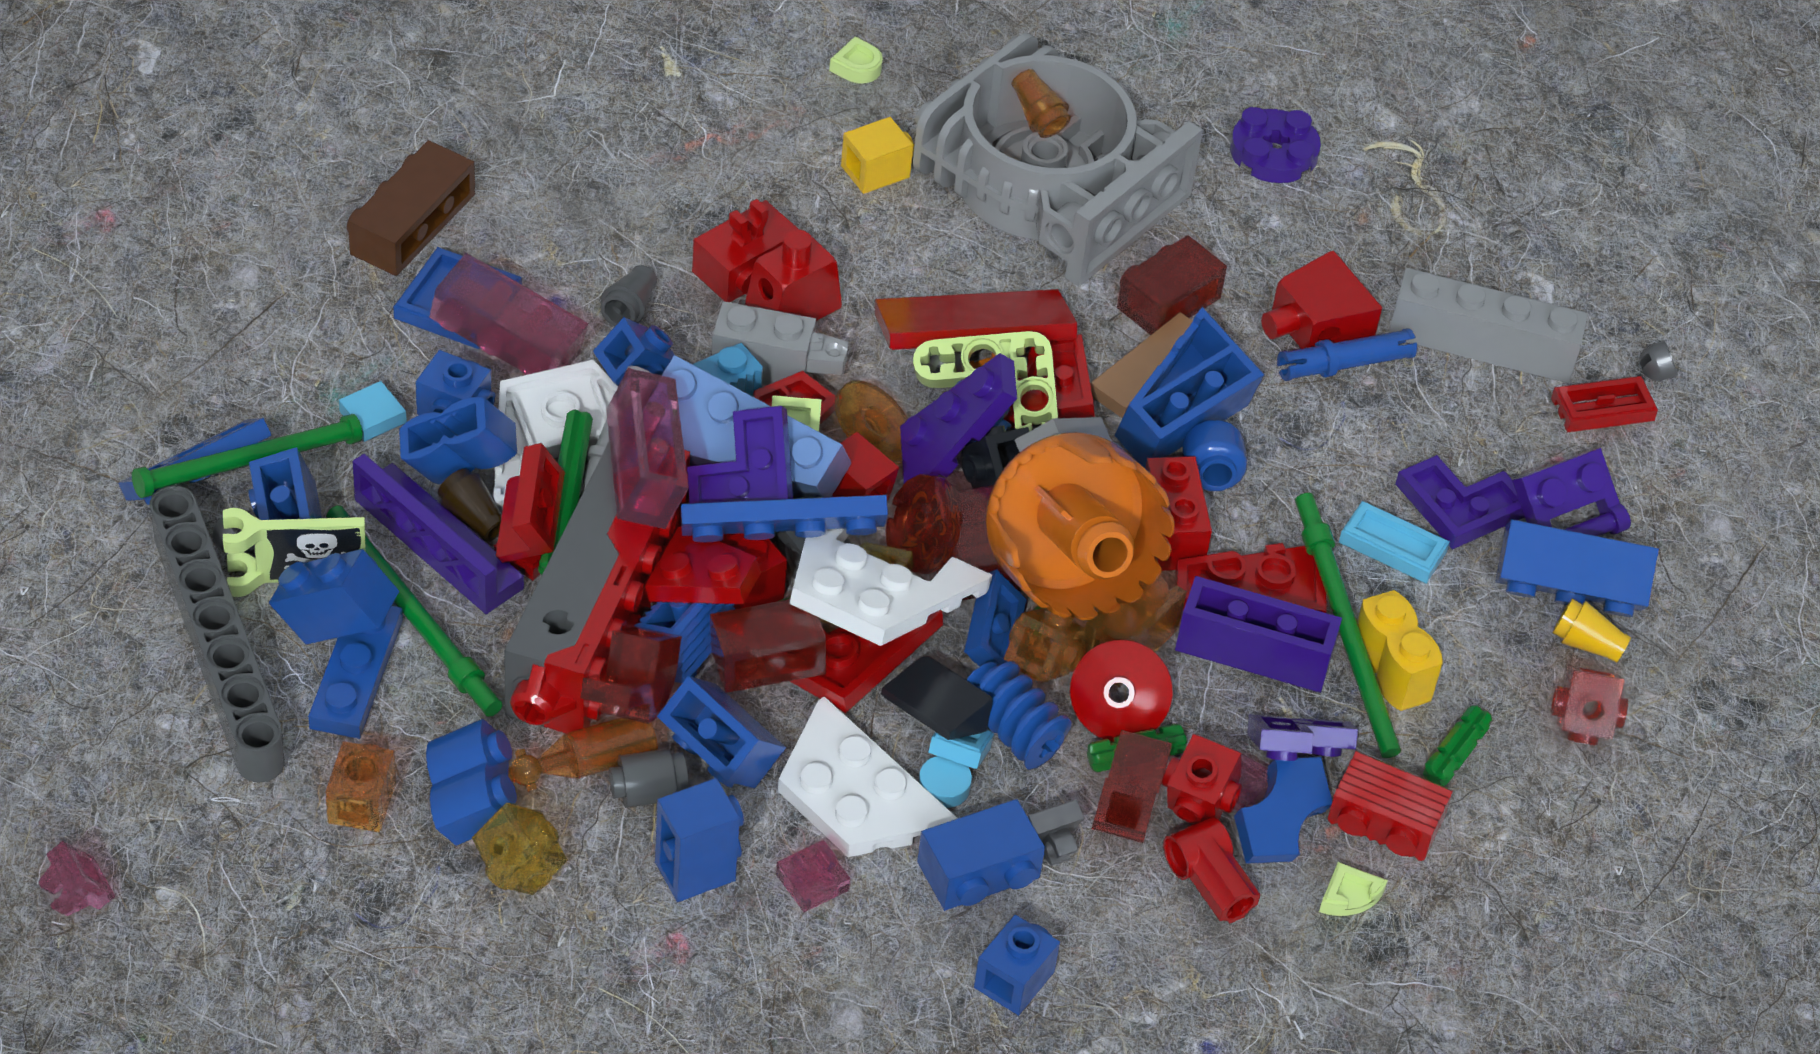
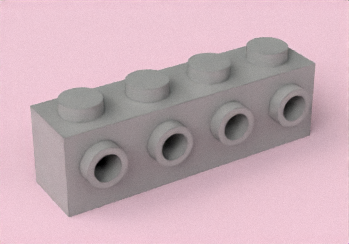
[1389,267,1588,383]

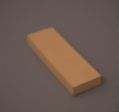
[1090,312,1193,418]

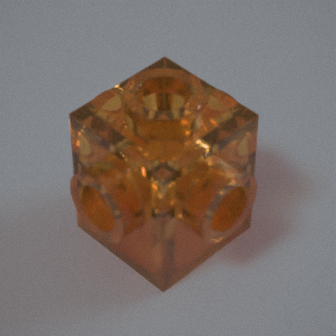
[1004,608,1087,682]

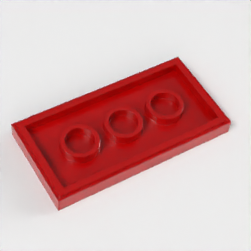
[875,289,1077,350]

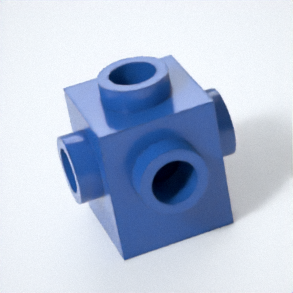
[593,317,674,396]
[416,350,496,415]

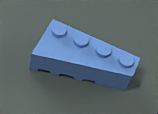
[626,355,852,499]

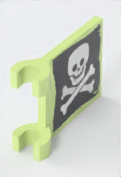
[223,508,366,597]

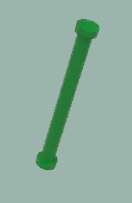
[132,414,362,498]

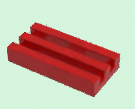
[1551,376,1658,433]

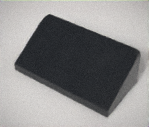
[881,656,993,740]

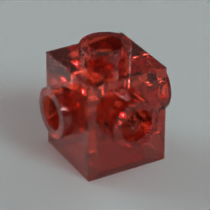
[1551,665,1628,745]

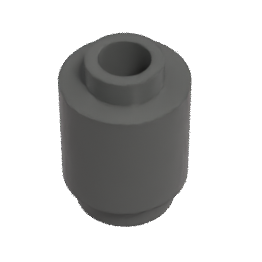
[609,749,689,808]

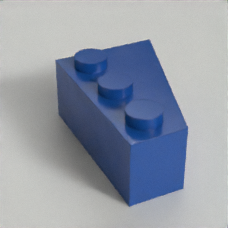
[1114,307,1264,468]

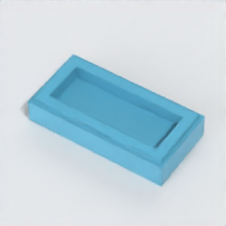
[1339,501,1450,584]

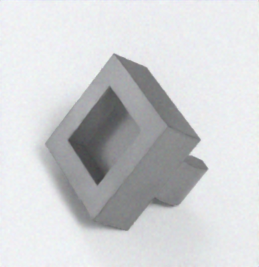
[1028,799,1084,866]

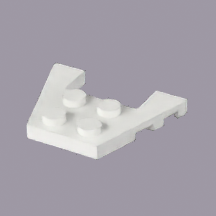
[493,360,630,513]
[789,496,992,646]

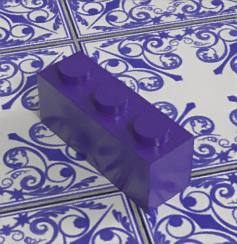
[1175,576,1342,693]

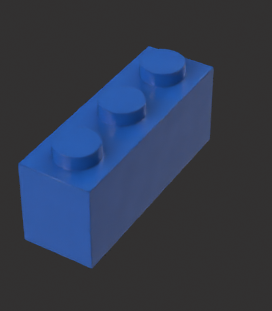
[1495,520,1659,617]

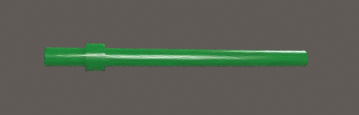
[1295,493,1401,759]
[326,505,503,717]

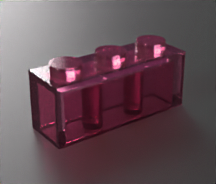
[429,253,589,375]
[606,368,689,529]

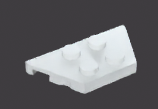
[778,697,958,857]

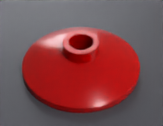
[1070,640,1173,742]

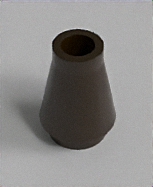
[437,468,502,542]

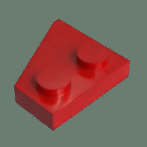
[1005,334,1095,428]

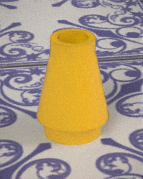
[1552,599,1631,663]

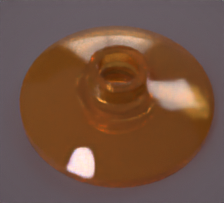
[835,380,908,465]

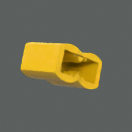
[1357,590,1443,711]

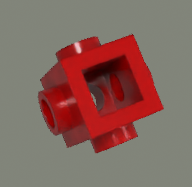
[1162,733,1242,824]

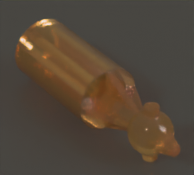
[508,710,658,792]

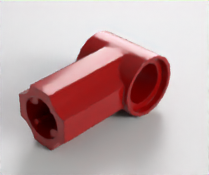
[1163,817,1261,924]

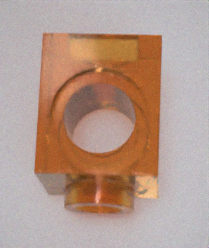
[325,741,396,833]

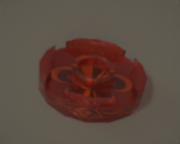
[885,474,963,574]

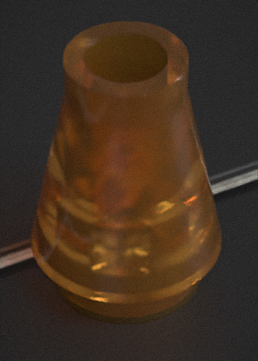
[1011,69,1071,138]

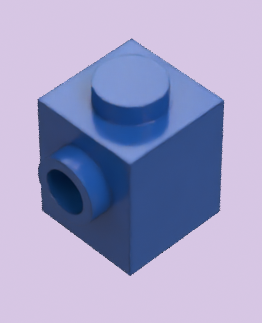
[974,914,1060,1016]

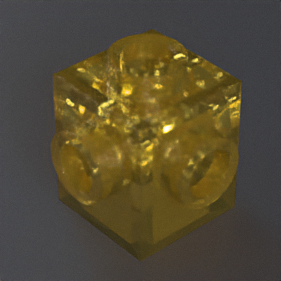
[472,802,568,895]

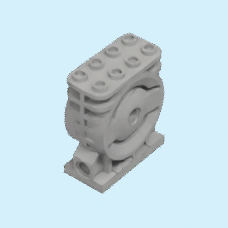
[913,33,1203,287]

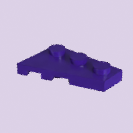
[900,353,1017,507]

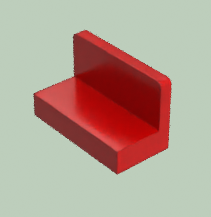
[496,443,565,563]

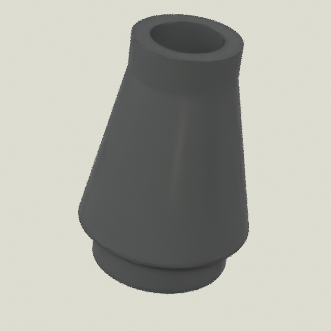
[600,265,657,326]

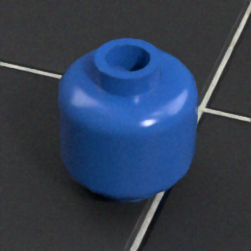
[1182,420,1247,491]

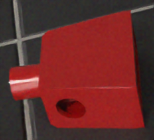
[745,229,842,321]
[1261,250,1382,349]

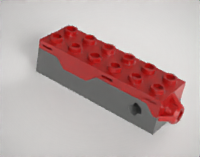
[504,430,690,738]

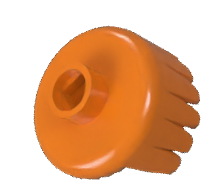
[986,432,1175,621]

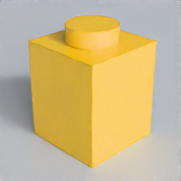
[841,116,914,194]

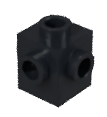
[962,426,1029,496]

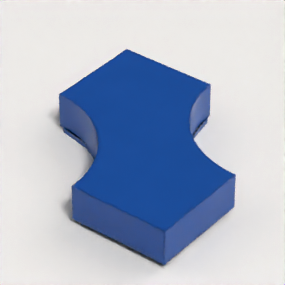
[1234,757,1332,864]

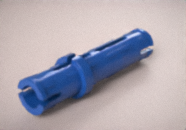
[1277,328,1417,381]

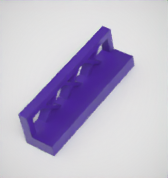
[352,454,524,615]

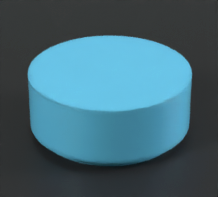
[919,756,972,808]

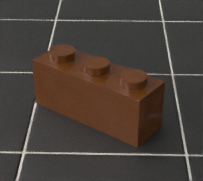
[347,140,475,277]

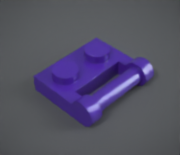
[1512,448,1631,536]

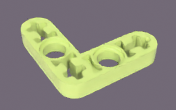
[913,331,1058,431]

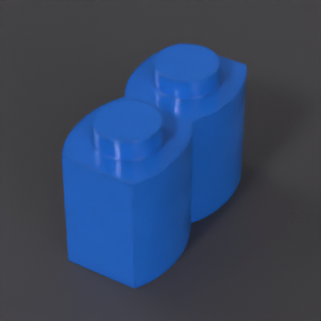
[399,397,517,484]
[426,719,517,845]

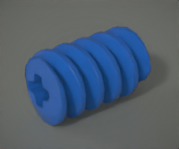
[967,661,1072,770]

